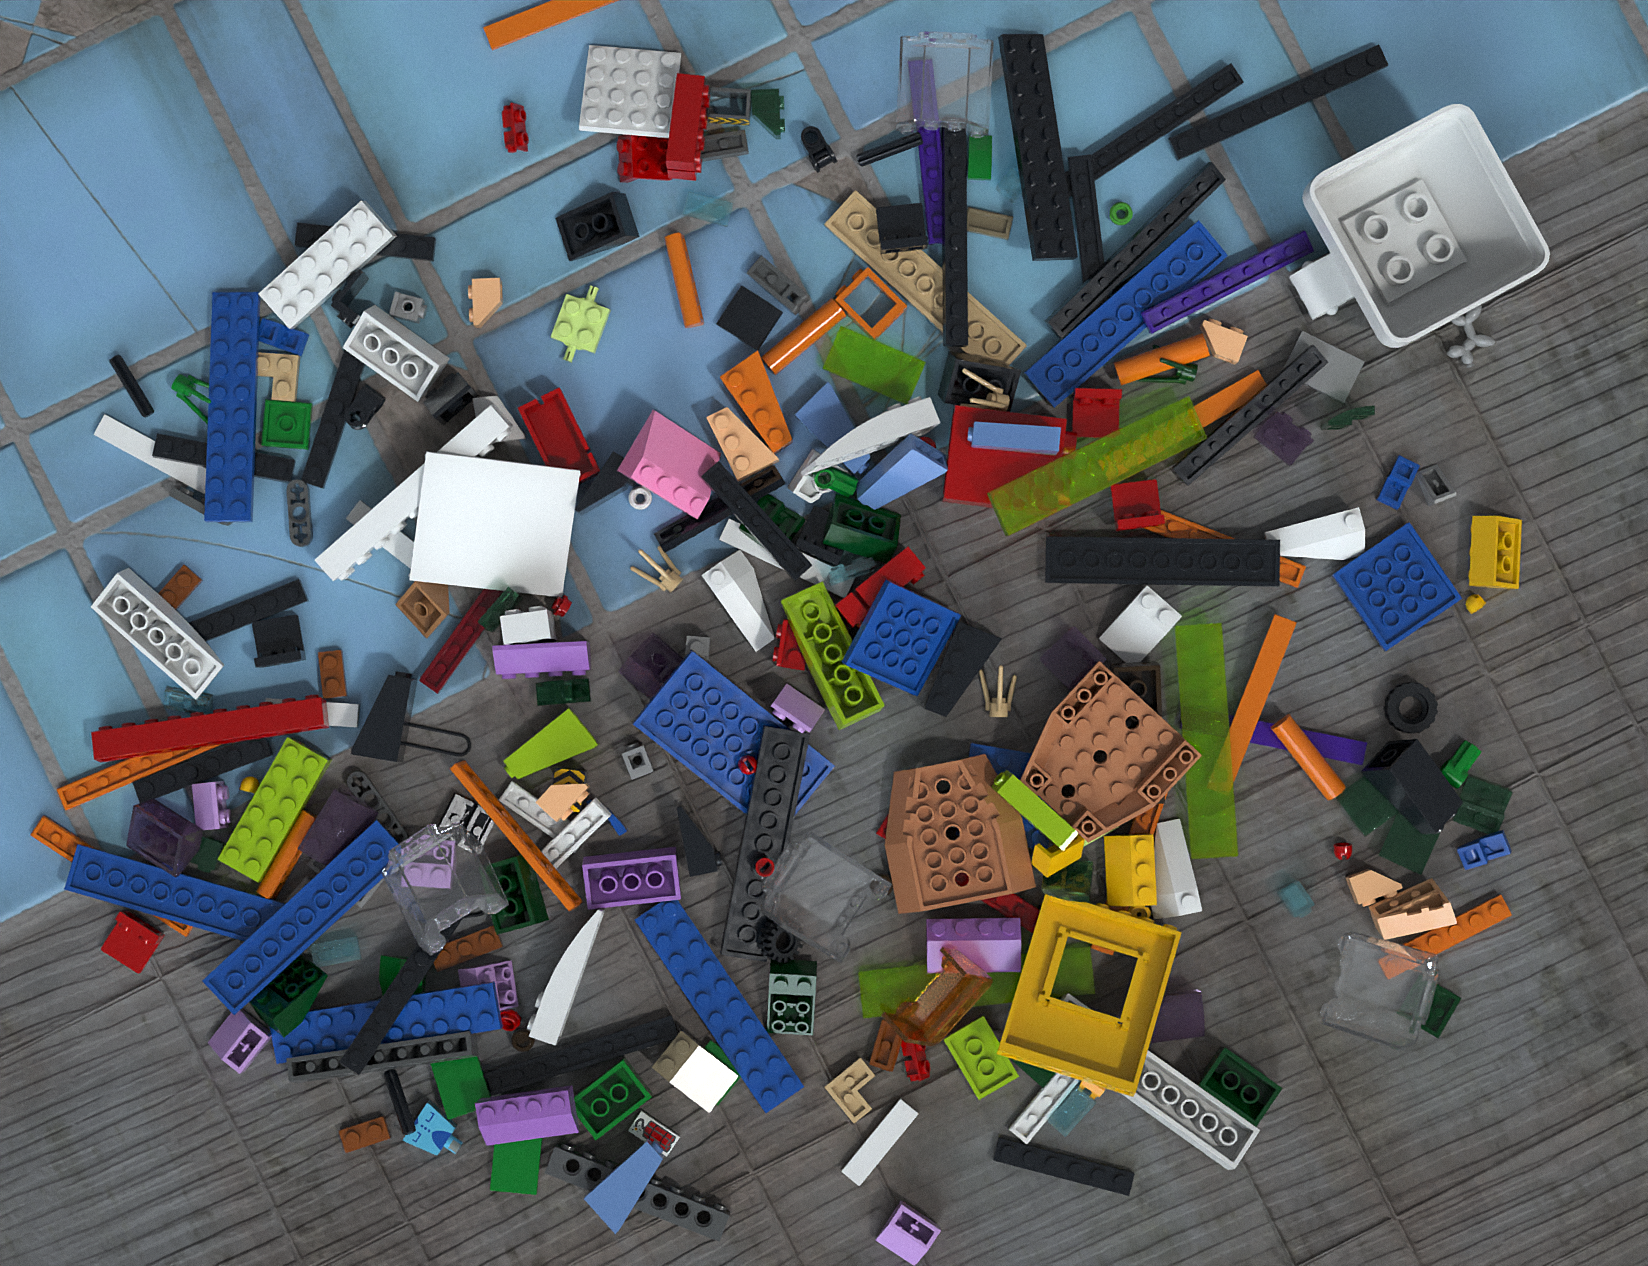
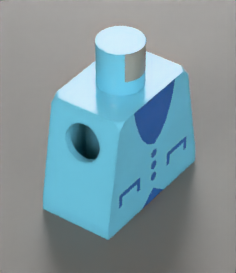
[403,1100,463,1155]

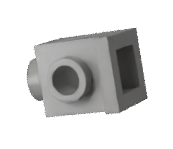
[389,291,427,324]
[685,636,711,662]
[622,743,655,780]

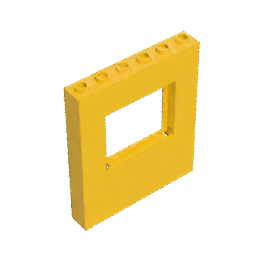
[997,889,1182,1097]

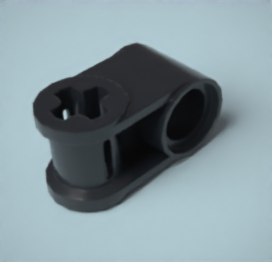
[801,126,837,173]
[345,384,386,430]

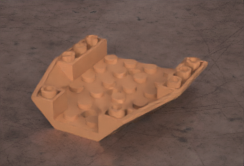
[1020,661,1202,843]
[885,754,1036,914]

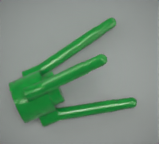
[171,374,211,425]

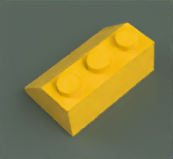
[1468,516,1522,589]
[1104,834,1157,906]

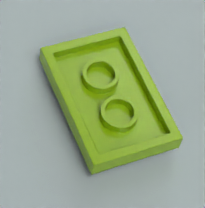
[943,1015,1019,1100]

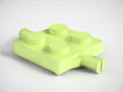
[551,285,611,363]

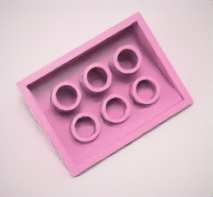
[617,410,721,519]

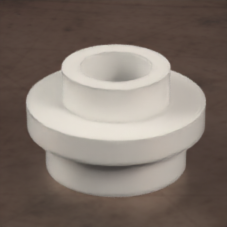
[629,486,652,510]

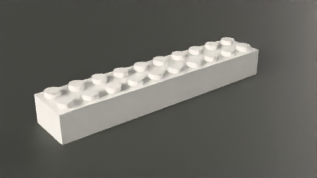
[315,405,513,581]
[1060,993,1260,1170]

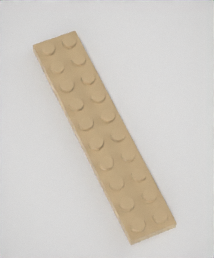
[824,190,1027,366]

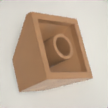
[395,581,450,639]

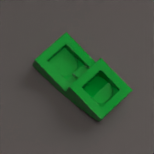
[968,135,992,181]

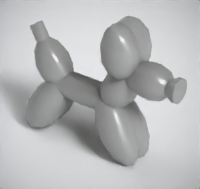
[1447,305,1495,368]

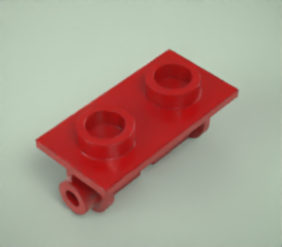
[501,103,529,153]
[901,1031,931,1082]

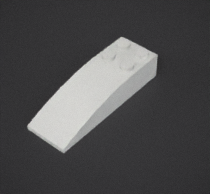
[801,396,940,476]
[91,568,224,699]
[527,908,605,1046]

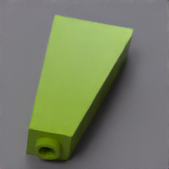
[503,708,600,779]
[991,770,1078,850]

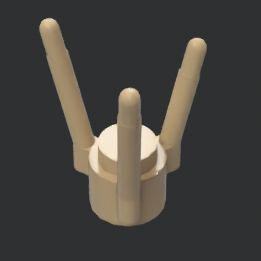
[960,368,1010,411]
[630,546,683,593]
[979,665,1017,717]

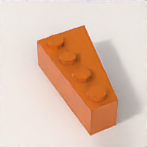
[720,350,793,454]

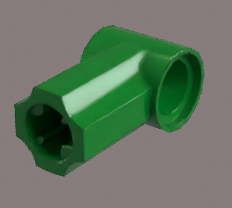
[812,466,858,497]
[1440,740,1482,789]

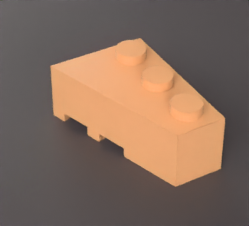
[706,407,779,482]
[1369,878,1457,940]

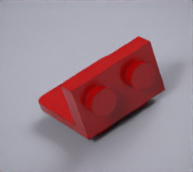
[617,134,673,183]

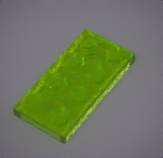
[822,326,926,405]

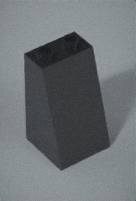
[351,671,418,762]
[1361,739,1463,834]

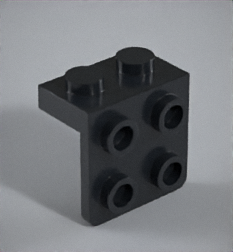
[331,269,369,328]

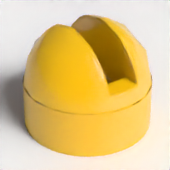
[1465,594,1486,614]
[239,776,259,794]

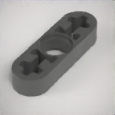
[287,479,313,547]

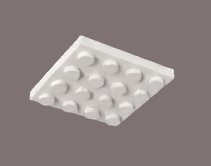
[579,45,681,138]

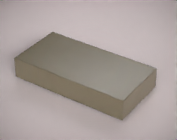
[967,207,1013,240]

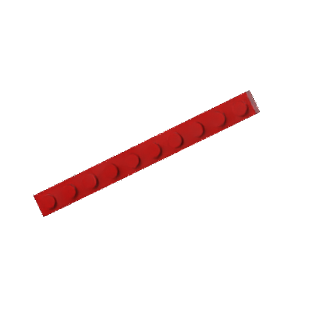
[91,695,329,763]

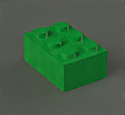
[574,1057,653,1140]

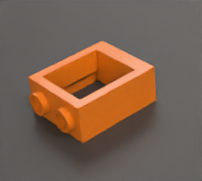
[835,267,907,341]

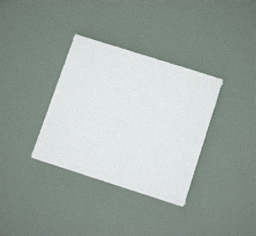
[409,451,581,597]

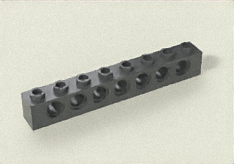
[286,1031,479,1083]
[545,1142,730,1242]

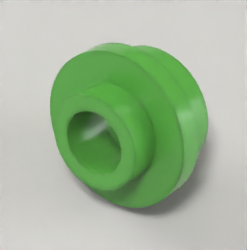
[1109,202,1133,226]

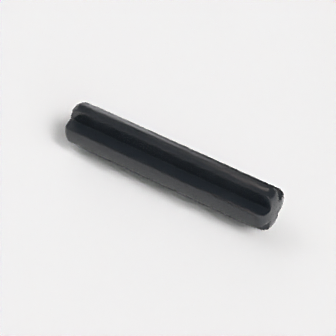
[856,132,923,167]
[109,355,154,418]
[383,1069,416,1135]

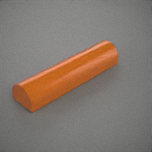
[664,232,704,328]
[761,298,846,376]
[1114,333,1210,385]
[1270,714,1346,800]
[256,809,321,899]

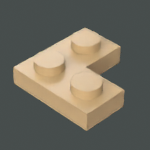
[258,352,300,402]
[824,1057,875,1123]

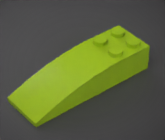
[781,581,885,730]

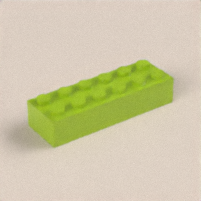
[217,737,332,883]

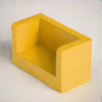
[1031,834,1085,877]

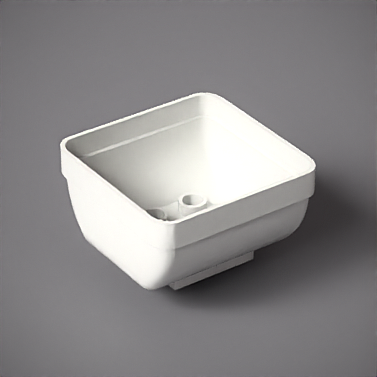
[1289,104,1550,348]

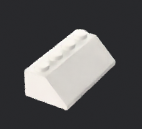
[343,305,450,402]

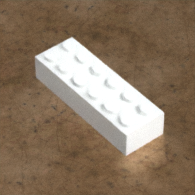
[259,200,397,329]

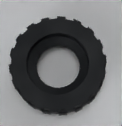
[1384,682,1438,733]

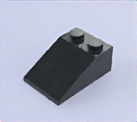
[555,192,640,261]
[938,351,1021,412]
[423,372,479,425]
[575,451,636,515]
[677,805,722,877]

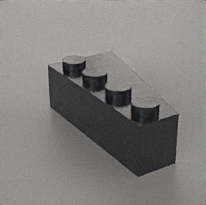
[924,622,1002,717]

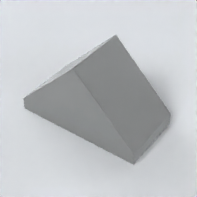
[1416,464,1456,506]

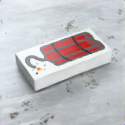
[628,1110,680,1157]

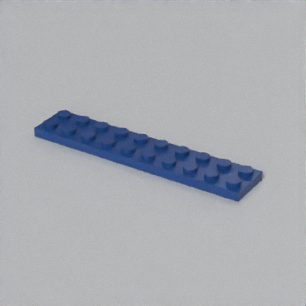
[1023,220,1228,408]
[204,292,260,522]
[202,820,409,1015]
[64,844,286,941]
[635,900,804,1113]
[270,981,503,1064]

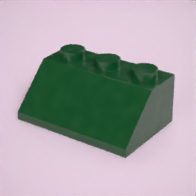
[823,493,901,564]
[477,855,549,935]
[1198,1046,1283,1127]

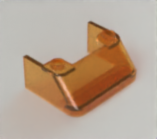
[881,947,993,1046]

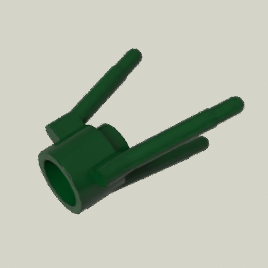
[1138,344,1198,385]

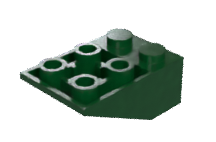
[249,955,328,1038]
[767,959,817,1036]

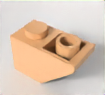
[468,278,503,328]
[1200,318,1248,365]
[535,783,590,822]
[1345,869,1403,907]

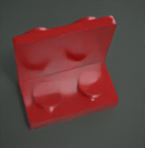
[1072,388,1122,438]
[1110,479,1165,531]
[773,619,806,671]
[101,910,165,974]

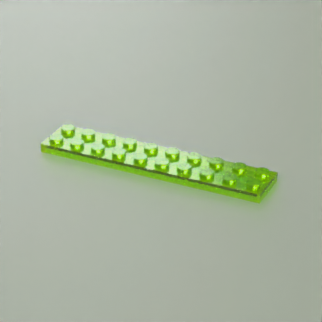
[987,396,1207,536]
[1175,623,1239,859]
[858,946,1095,1019]

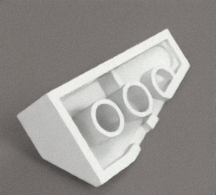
[1264,507,1365,560]
[702,550,775,652]
[1151,819,1202,919]

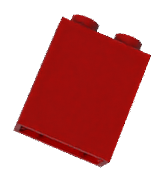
[942,405,1077,515]

